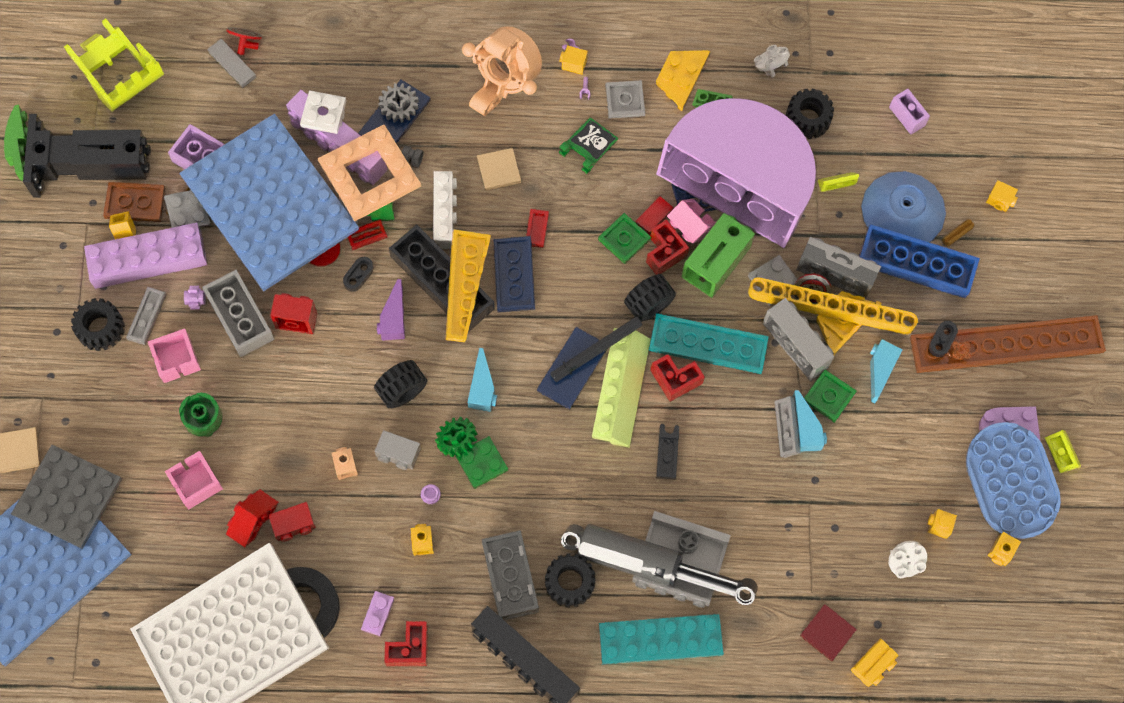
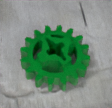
[435,417,478,457]

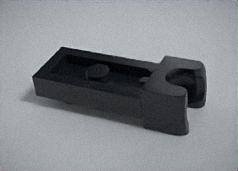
[656,424,679,480]

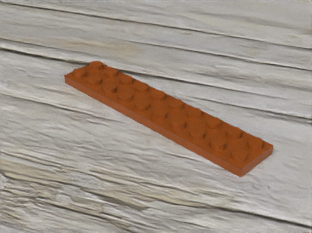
[910,315,1106,373]

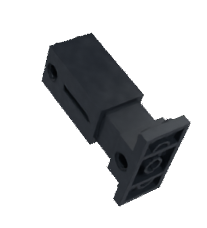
[23,114,151,198]

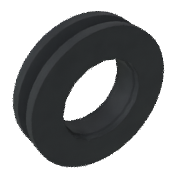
[286,567,340,638]

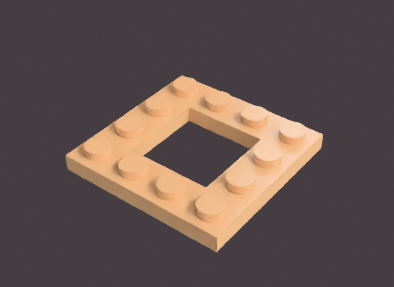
[318,124,421,222]

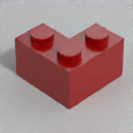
[646,219,689,275]
[650,354,705,402]
[226,489,279,547]
[384,621,428,666]

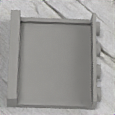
[632,511,731,608]

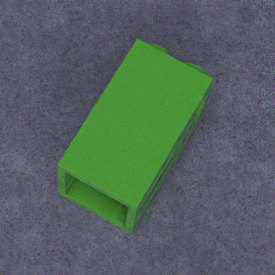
[681,213,755,298]

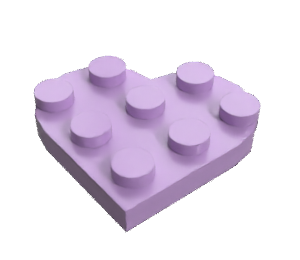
[979,407,1040,440]

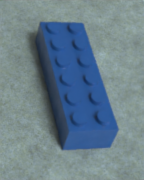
[859,224,980,298]

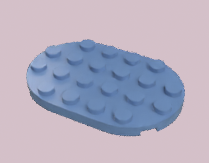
[966,422,1061,539]

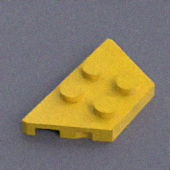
[656,50,710,111]
[816,291,882,355]

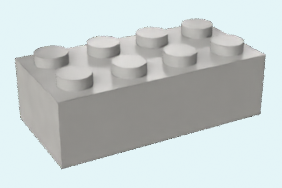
[202,270,275,358]
[763,298,834,382]

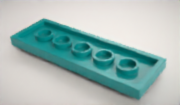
[649,313,769,374]
[599,614,724,665]

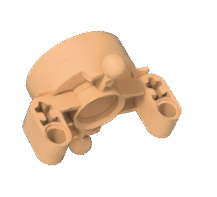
[462,26,542,116]

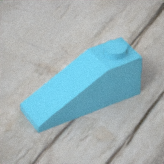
[870,339,903,403]
[467,348,497,412]
[792,390,827,452]

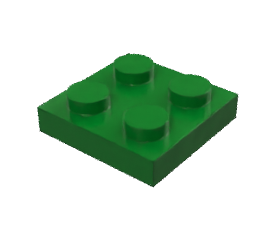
[598,213,651,264]
[804,370,857,423]
[455,436,508,489]

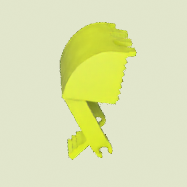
[64,18,164,112]

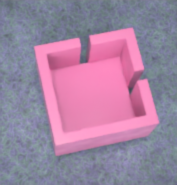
[667,199,716,243]
[148,329,201,383]
[165,451,223,510]

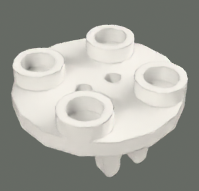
[754,45,790,78]
[888,541,927,578]

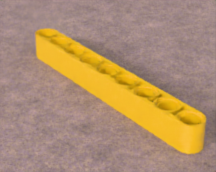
[748,277,918,335]

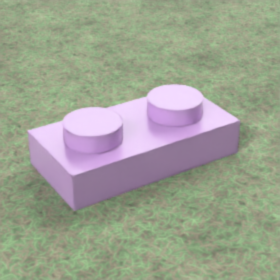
[361,591,394,637]

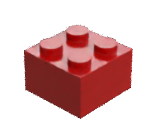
[270,293,318,334]

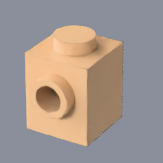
[332,447,358,480]

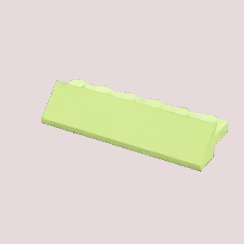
[592,328,651,448]

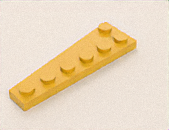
[446,230,491,342]

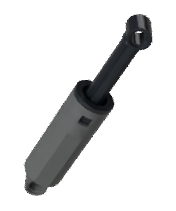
[561,524,758,605]

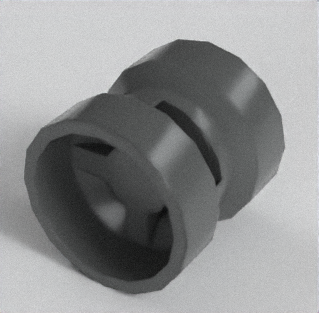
[402,145,424,168]
[678,530,699,554]

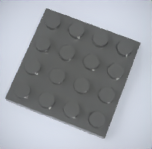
[11,445,122,549]

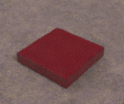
[800,604,857,661]

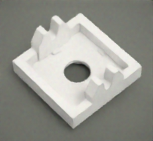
[300,91,346,134]

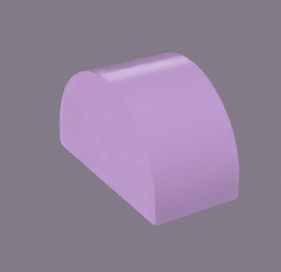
[656,99,816,248]

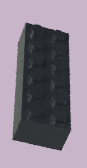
[389,224,495,332]
[471,606,580,703]

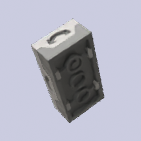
[796,237,881,299]
[481,530,539,620]

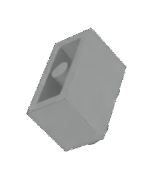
[374,430,421,470]

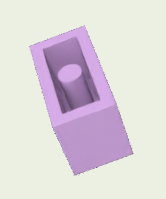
[889,89,930,135]

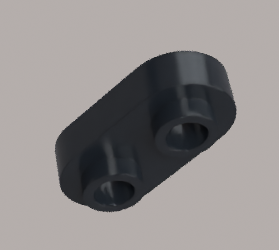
[343,257,374,292]
[929,321,958,357]

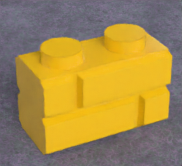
[851,638,898,687]

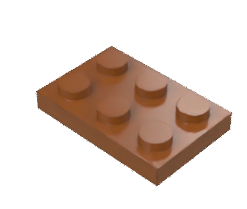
[103,182,166,222]

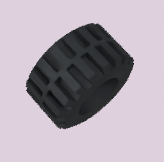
[786,88,834,139]
[624,274,676,322]
[71,298,125,351]
[374,360,428,409]
[545,553,596,608]

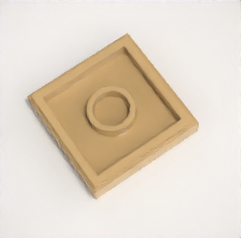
[477,148,521,191]
[0,427,41,473]

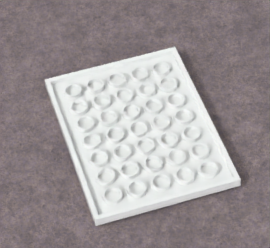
[131,543,329,703]

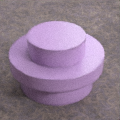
[421,484,441,504]

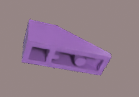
[377,279,405,340]

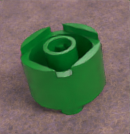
[179,392,223,437]

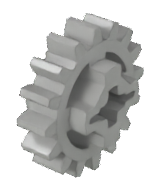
[378,83,419,123]

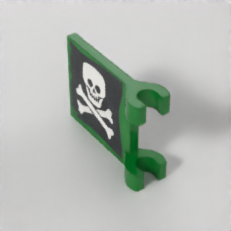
[559,118,618,174]

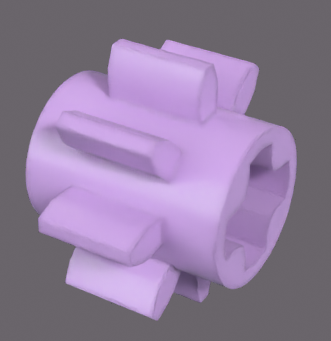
[184,286,206,310]

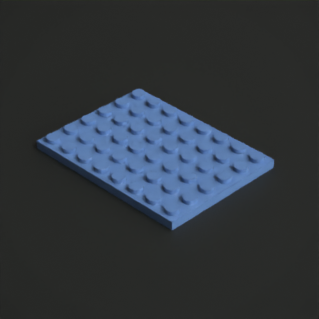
[180,113,359,291]
[0,500,131,667]

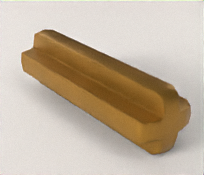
[942,219,975,247]

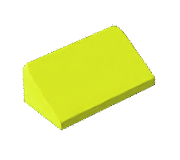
[818,172,859,192]
[1045,430,1081,473]

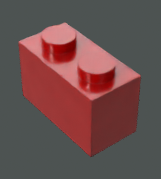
[268,502,316,542]

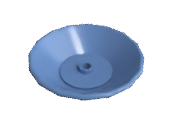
[861,171,946,242]

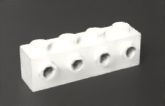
[433,171,457,249]

